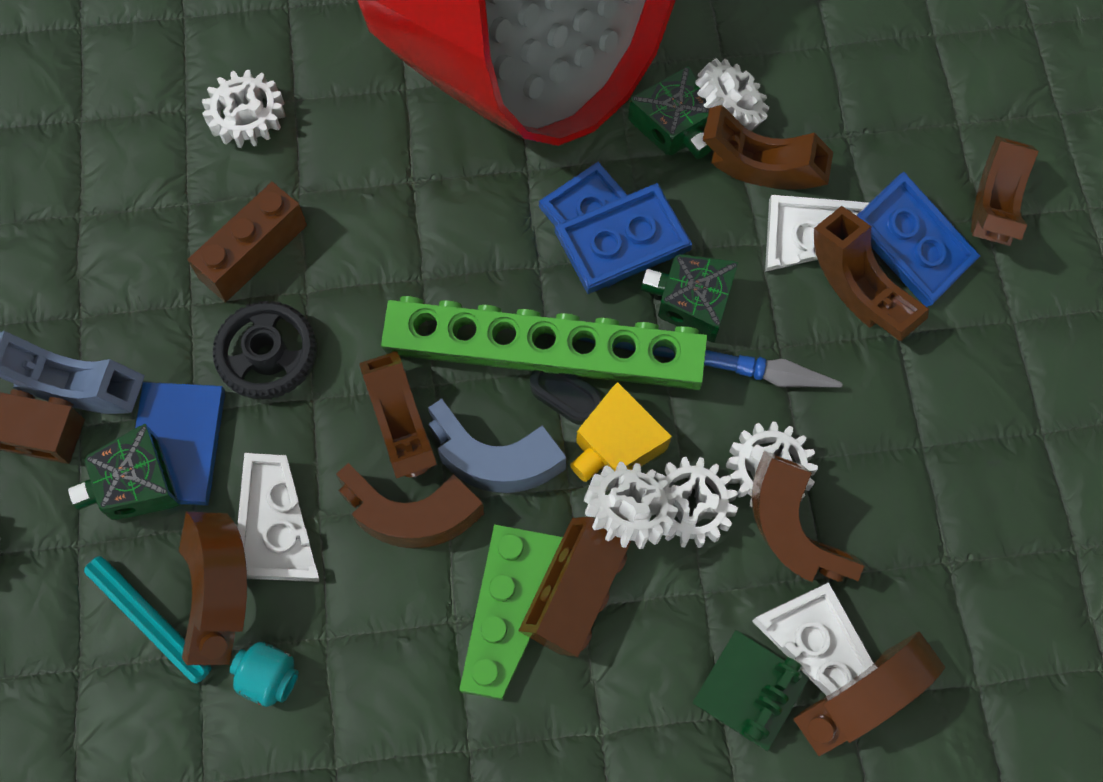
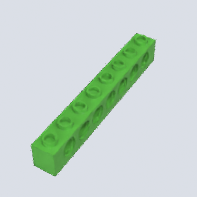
[381,296,707,390]

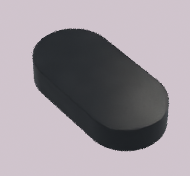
[530,370,602,425]

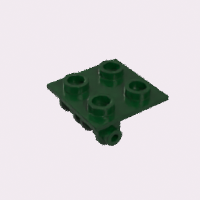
[692,630,809,752]

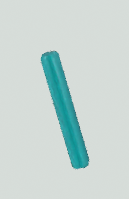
[84,556,212,684]

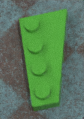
[459,524,563,701]

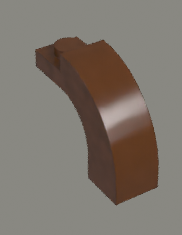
[703,105,833,190]
[971,136,1039,246]
[814,206,929,341]
[359,351,437,479]
[752,451,865,582]
[336,463,485,548]
[179,511,247,665]
[794,631,946,756]

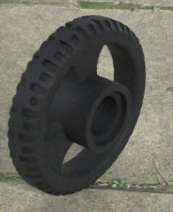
[212,301,317,400]

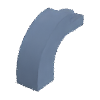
[0,331,145,414]
[428,399,567,493]

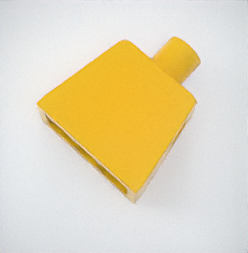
[570,382,672,482]

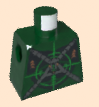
[628,66,712,159]
[641,254,738,343]
[68,424,180,520]

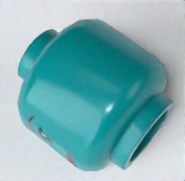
[230,642,299,707]

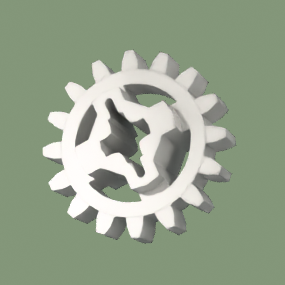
[695,58,769,131]
[202,70,285,148]
[726,422,818,507]
[654,457,738,548]
[584,462,678,549]

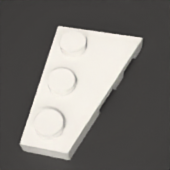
[765,195,869,272]
[237,453,319,582]
[752,583,874,696]

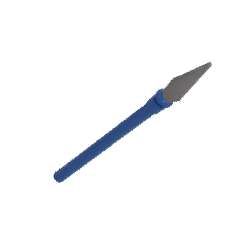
[545,333,843,388]

